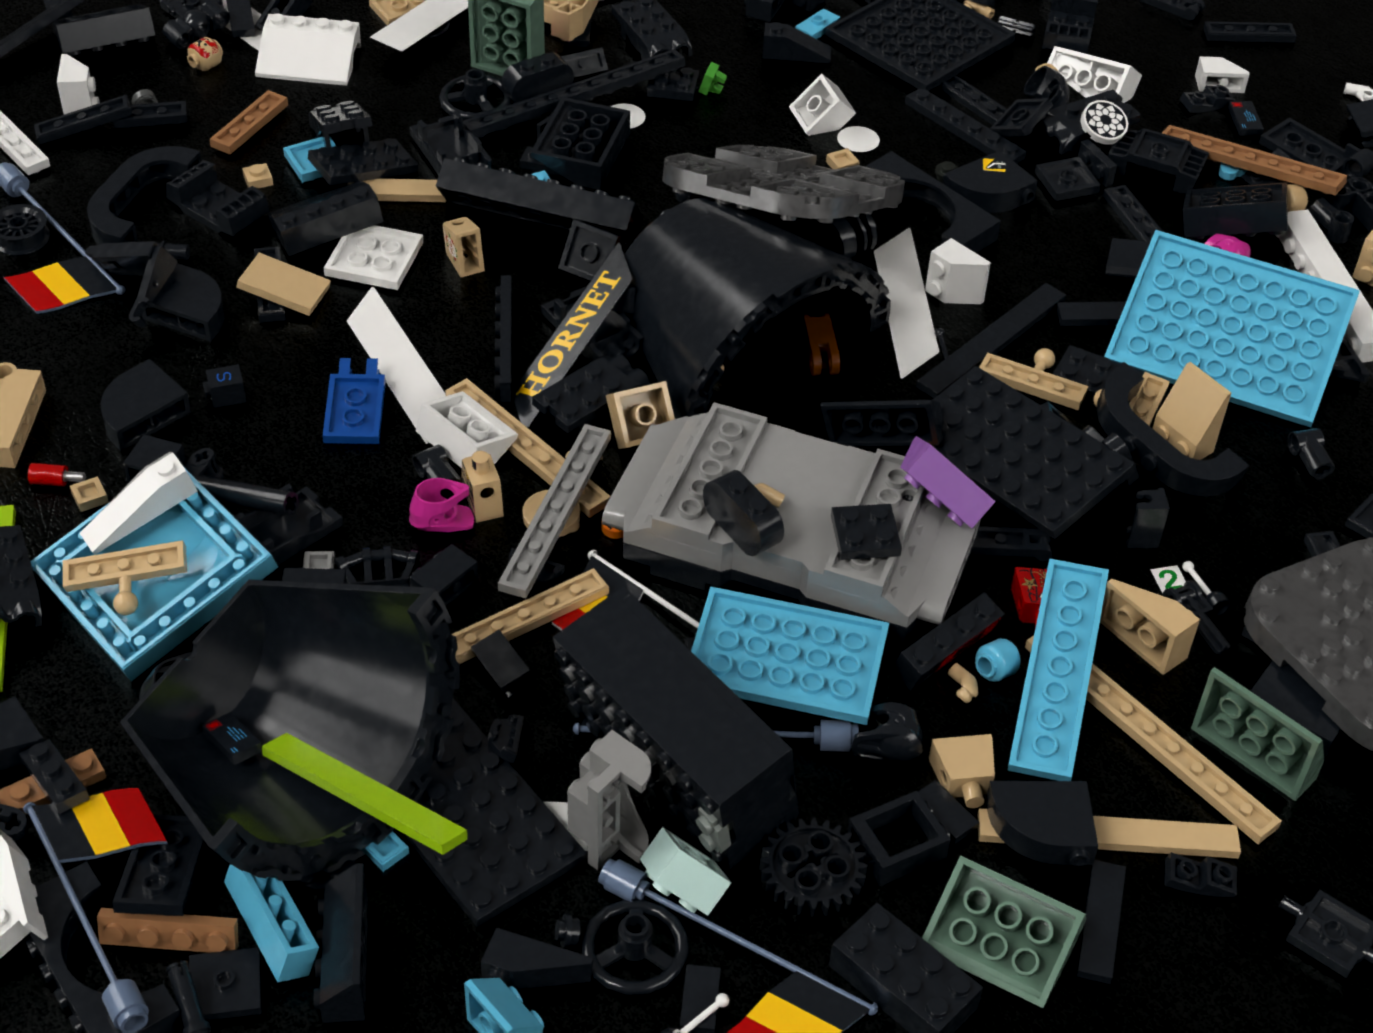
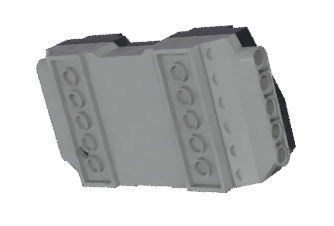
[602,402,980,643]

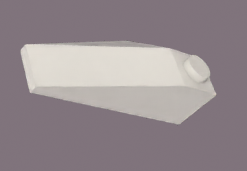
[1047,46,1142,103]
[80,452,198,555]

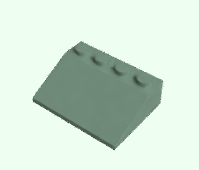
[468,0,545,76]
[1191,667,1324,801]
[922,855,1087,1008]

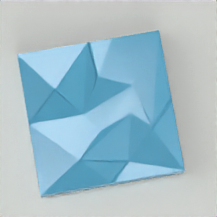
[30,469,278,681]

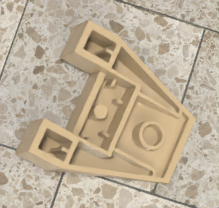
[544,0,599,41]

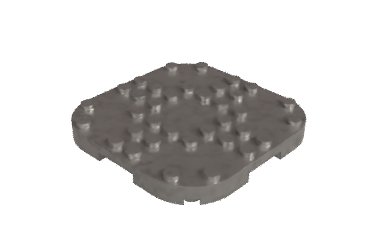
[662,145,905,223]
[1244,537,1373,751]

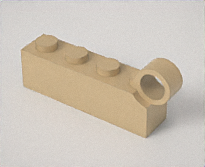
[0,362,46,468]

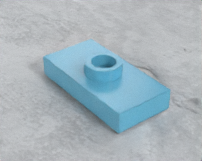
[795,8,841,39]

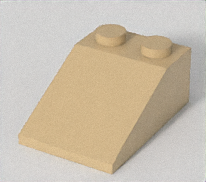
[1153,362,1231,460]
[1100,579,1200,675]

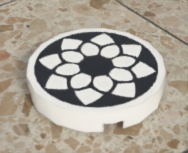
[1080,100,1129,144]

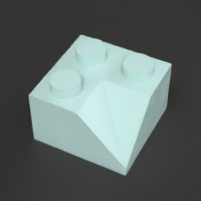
[640,827,731,916]

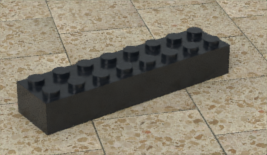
[436,157,643,245]

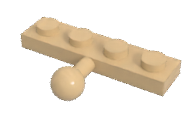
[979,348,1089,410]
[1093,372,1170,426]
[63,540,187,615]

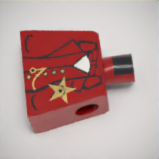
[1011,567,1047,628]

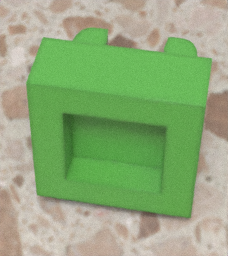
[699,62,727,96]

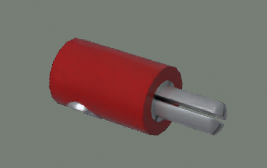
[28,463,86,487]

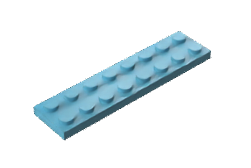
[1007,559,1109,781]

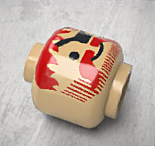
[187,37,223,71]

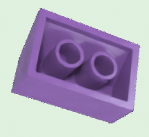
[900,436,996,528]

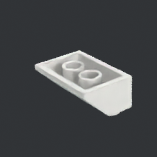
[416,391,518,468]

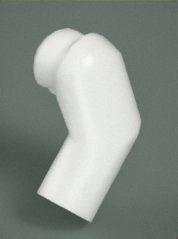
[1344,82,1373,102]

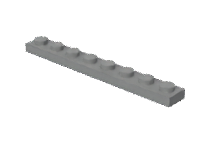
[498,424,611,599]

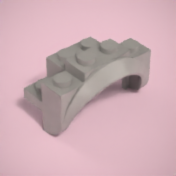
[567,730,651,870]

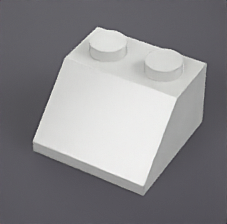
[57,54,100,114]
[789,74,856,136]
[925,238,991,304]

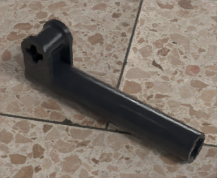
[183,448,299,515]

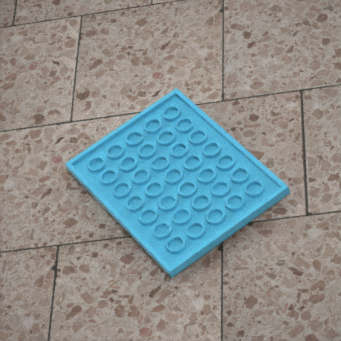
[1104,230,1360,427]

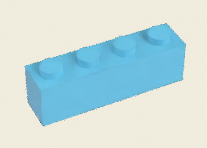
[224,864,319,982]

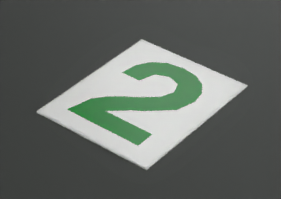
[1150,565,1186,594]

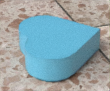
[1219,163,1248,181]

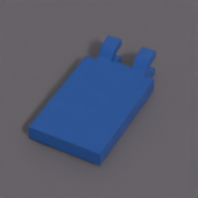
[323,358,386,444]

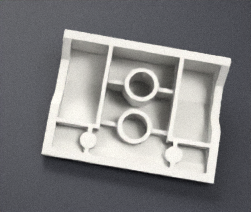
[255,14,361,86]

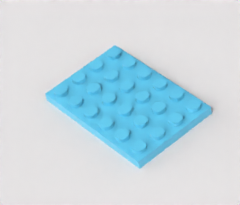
[691,587,889,725]

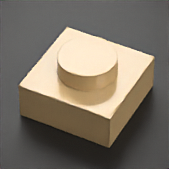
[826,148,859,170]
[242,163,273,189]
[70,476,109,512]

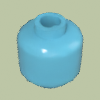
[975,638,1021,682]

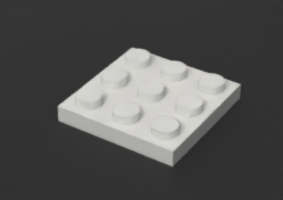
[324,225,424,290]

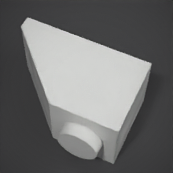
[1195,56,1249,93]

